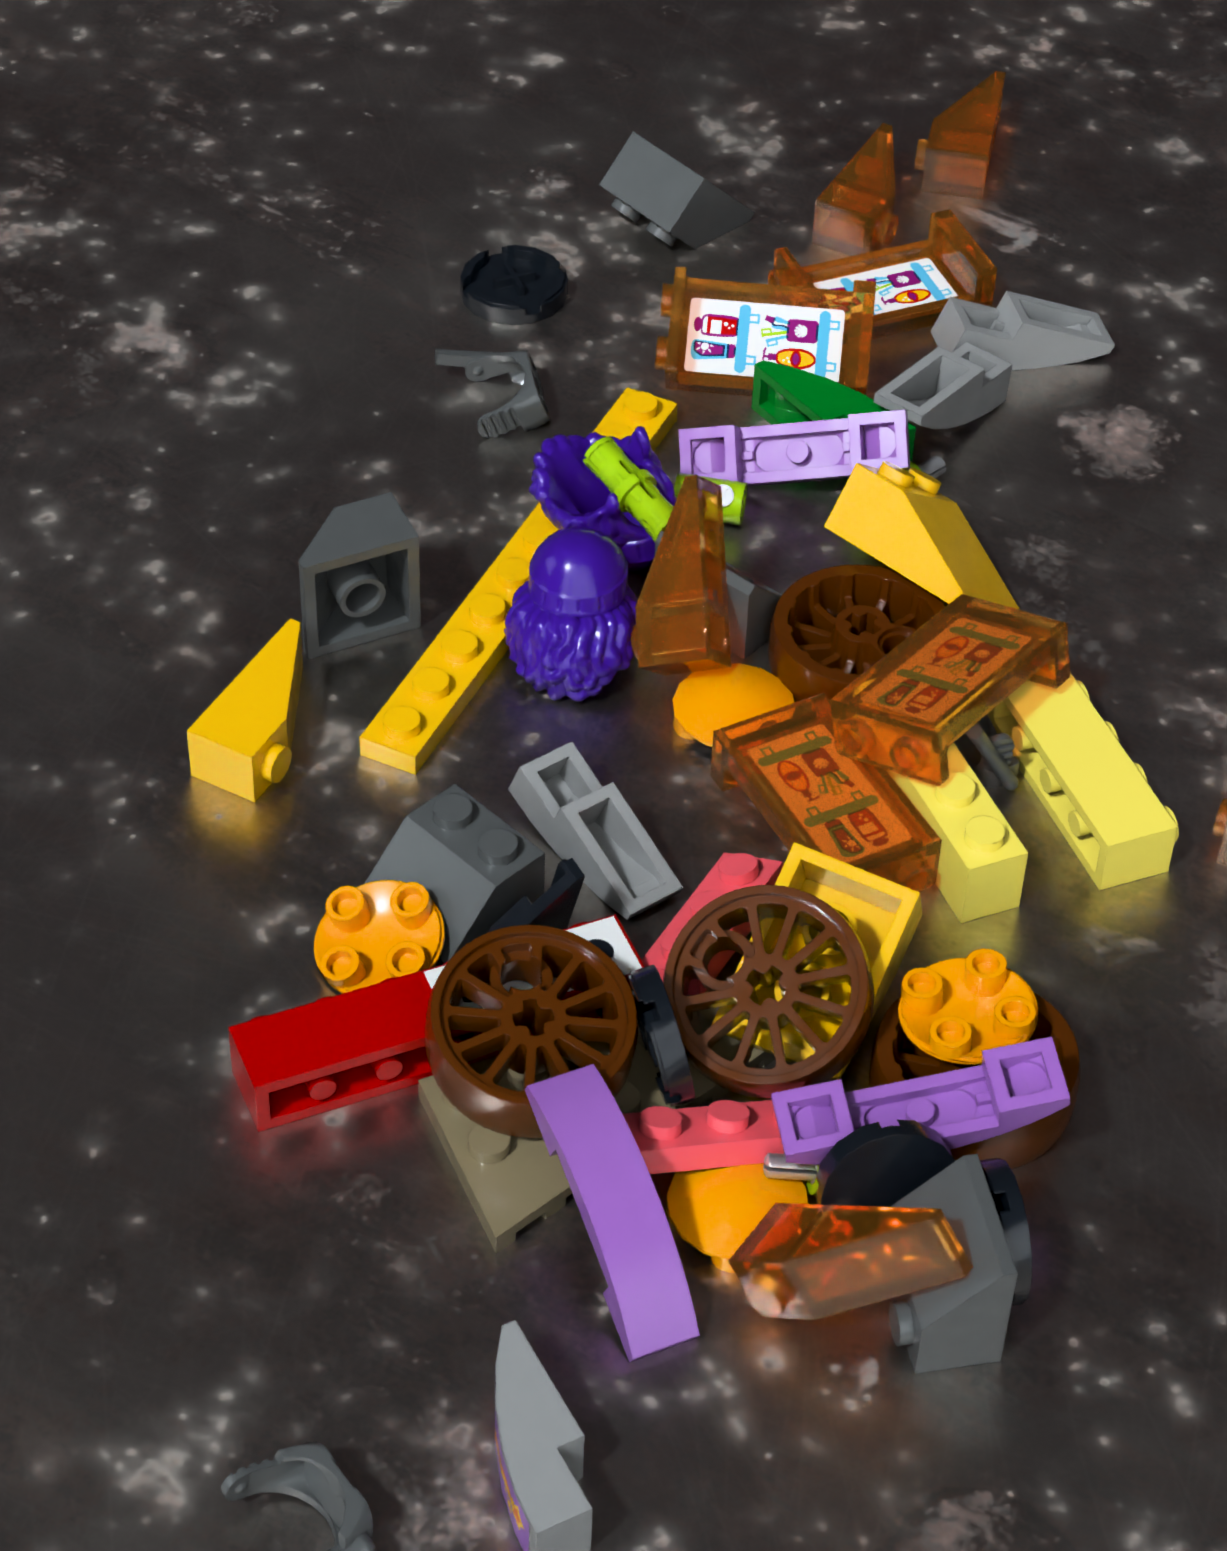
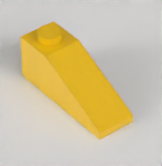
[187,618,303,803]

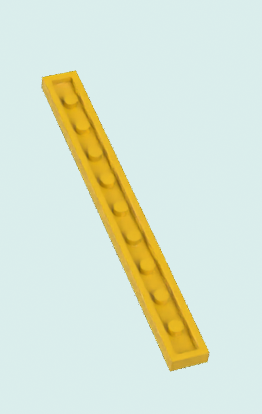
[359,387,678,775]

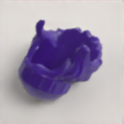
[529,426,685,571]
[504,527,642,702]

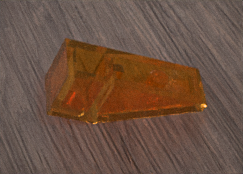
[914,71,1006,200]
[812,123,899,263]
[631,475,732,676]
[728,1203,973,1320]

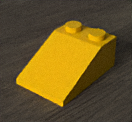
[824,461,1021,621]
[711,842,923,1080]

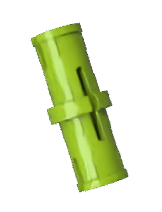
[583,436,686,542]

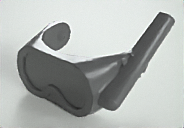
[434,349,551,438]
[943,696,1020,791]
[221,1441,376,1551]

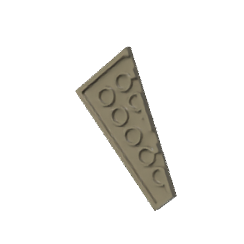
[418,991,775,1254]

